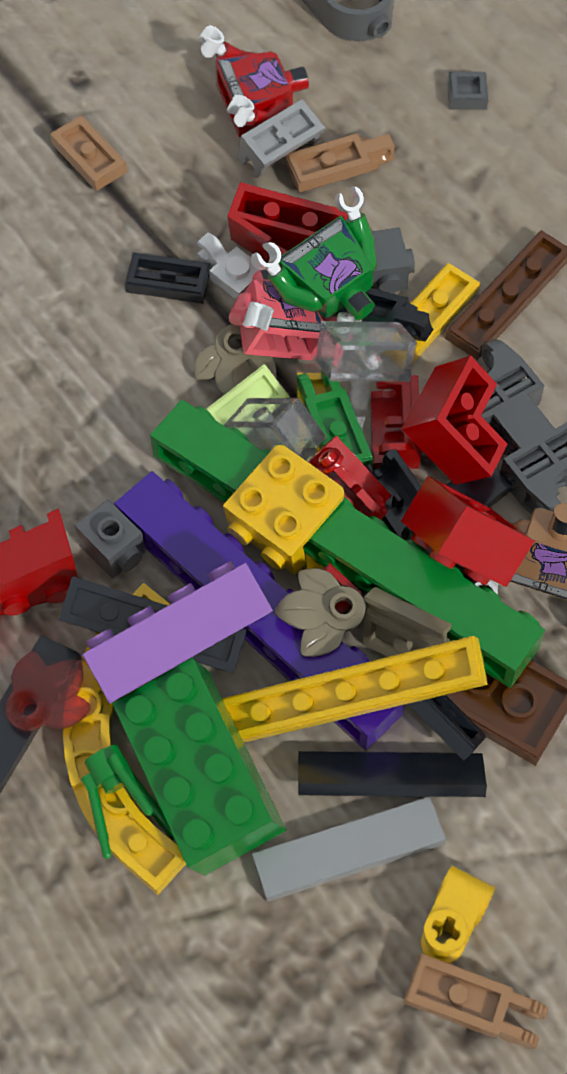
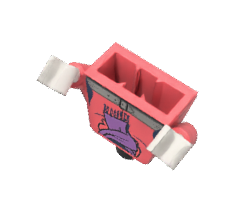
[229,270,362,361]

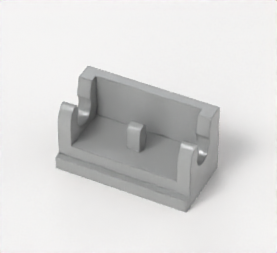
[237,99,326,178]

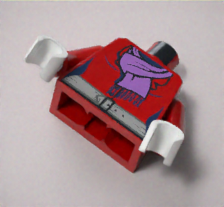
[199,26,309,137]

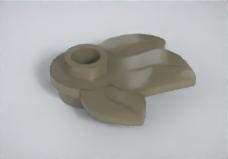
[195,324,276,396]
[275,568,366,657]

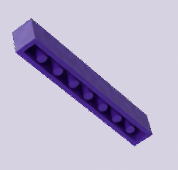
[114,471,405,751]

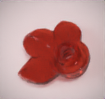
[5,651,91,731]

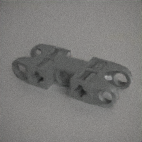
[481,339,567,514]

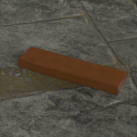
[445,230,567,360]

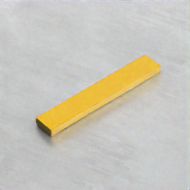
[222,636,488,743]

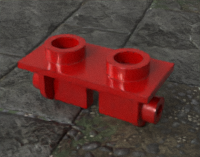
[307,435,392,520]

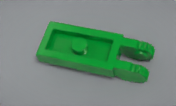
[296,366,373,467]

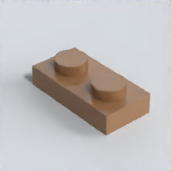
[50,115,127,191]

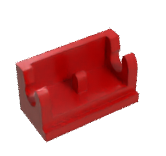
[370,375,422,469]

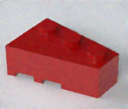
[227,182,348,263]
[0,508,78,616]

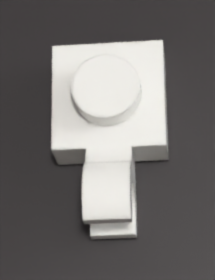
[197,233,259,300]

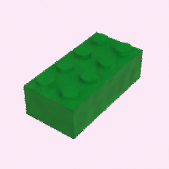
[112,657,287,876]

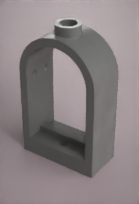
[302,0,394,42]

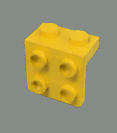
[223,445,344,575]

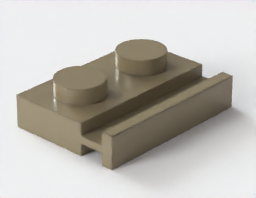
[363,587,451,657]

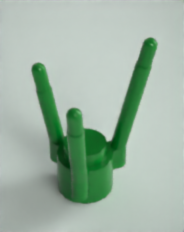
[81,745,175,859]

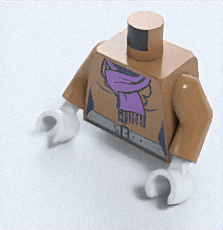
[473,503,567,600]

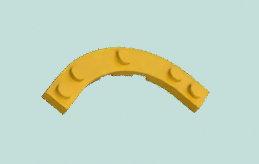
[63,583,186,896]

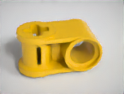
[420,865,496,964]

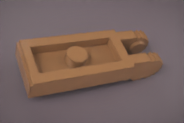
[403,953,548,1049]

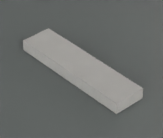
[252,797,446,902]

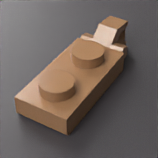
[286,133,395,193]

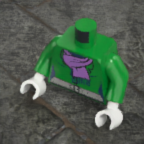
[251,187,377,321]

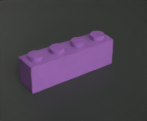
[82,561,273,704]

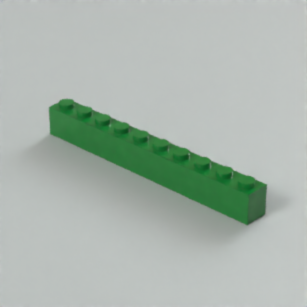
[150,399,546,688]

